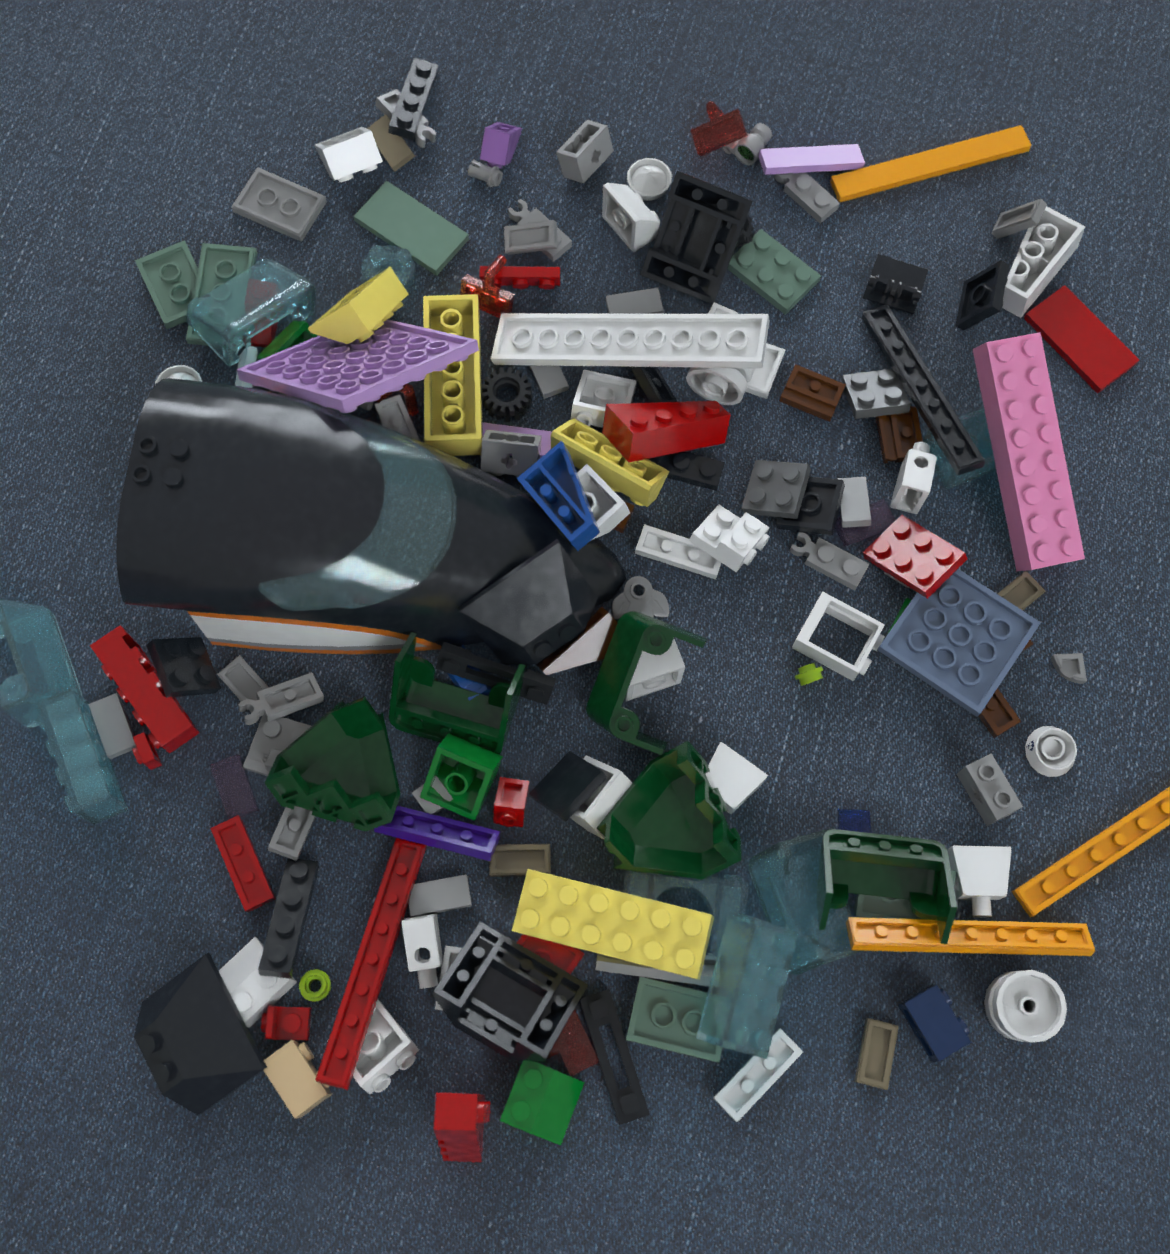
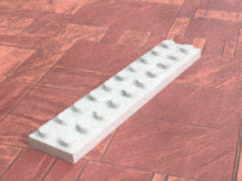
[491,313,770,368]

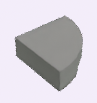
[1051,653,1087,684]

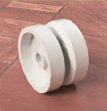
[686,367,755,405]
[984,970,1067,1043]

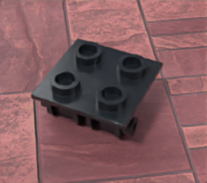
[863,254,928,315]

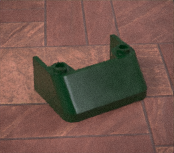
[586,611,707,756]
[389,632,525,754]
[817,829,958,944]

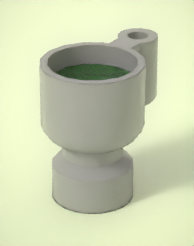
[723,123,772,165]

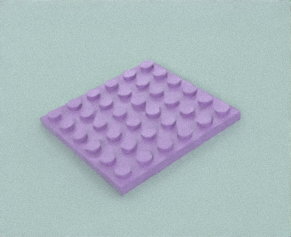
[237,319,479,413]

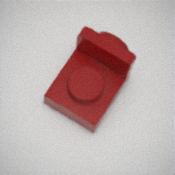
[494,777,529,827]
[261,1006,312,1041]

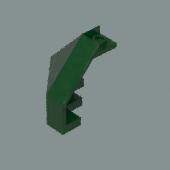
[265,697,401,832]
[597,741,741,880]

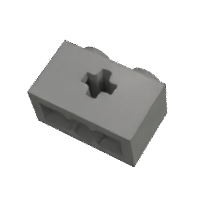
[556,120,614,184]
[481,430,542,477]
[957,753,1023,826]

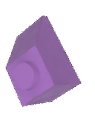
[480,122,522,168]

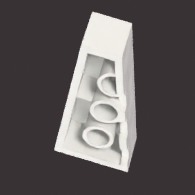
[1002,206,1085,318]

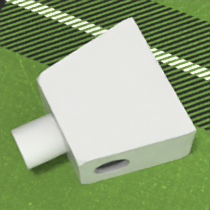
[890,442,937,515]
[706,742,768,814]
[947,845,1011,918]
[401,913,443,989]

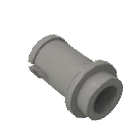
[468,160,503,187]

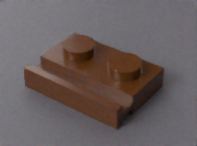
[779,364,846,422]
[876,406,923,464]

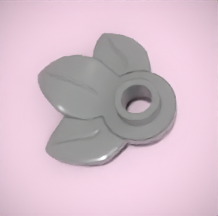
[612,576,669,619]

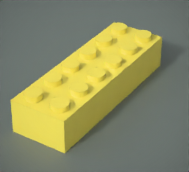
[423,294,483,456]
[512,869,714,980]

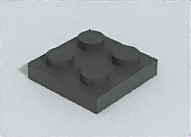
[841,369,910,419]
[741,460,811,519]

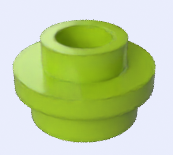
[794,663,823,686]
[299,969,331,1002]

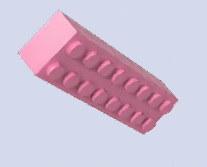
[973,332,1085,572]

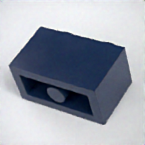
[898,985,971,1062]

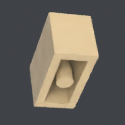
[263,1040,332,1119]

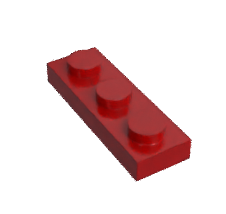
[479,266,560,289]
[210,815,276,913]

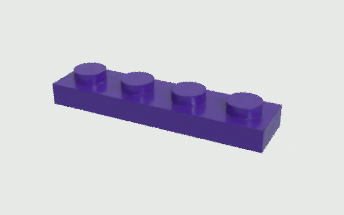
[374,806,500,861]

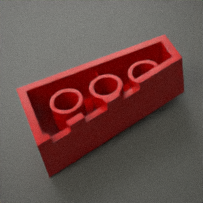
[602,401,731,462]
[89,625,200,754]
[434,1093,491,1162]

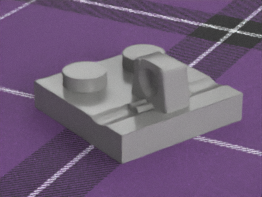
[243,715,311,776]

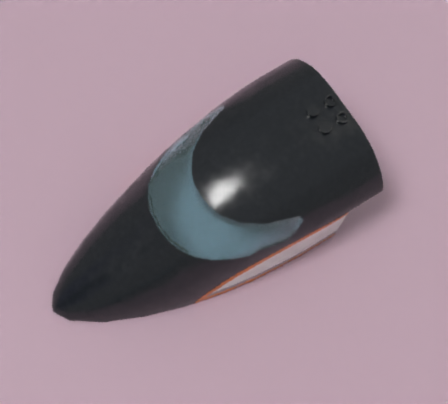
[116,378,626,654]

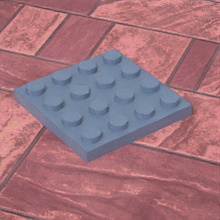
[877,569,1041,717]

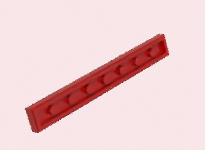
[315,838,427,1091]

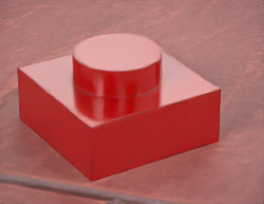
[132,732,162,770]

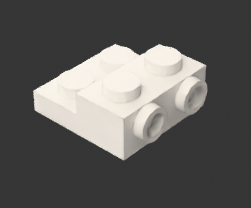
[571,370,637,428]
[689,505,770,572]
[327,999,419,1094]

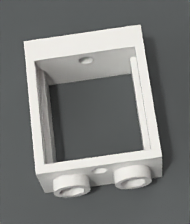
[792,591,885,681]

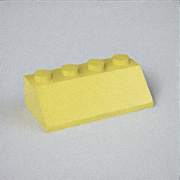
[308,267,409,344]
[550,418,669,507]

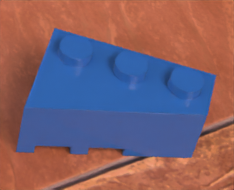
[517,441,600,551]

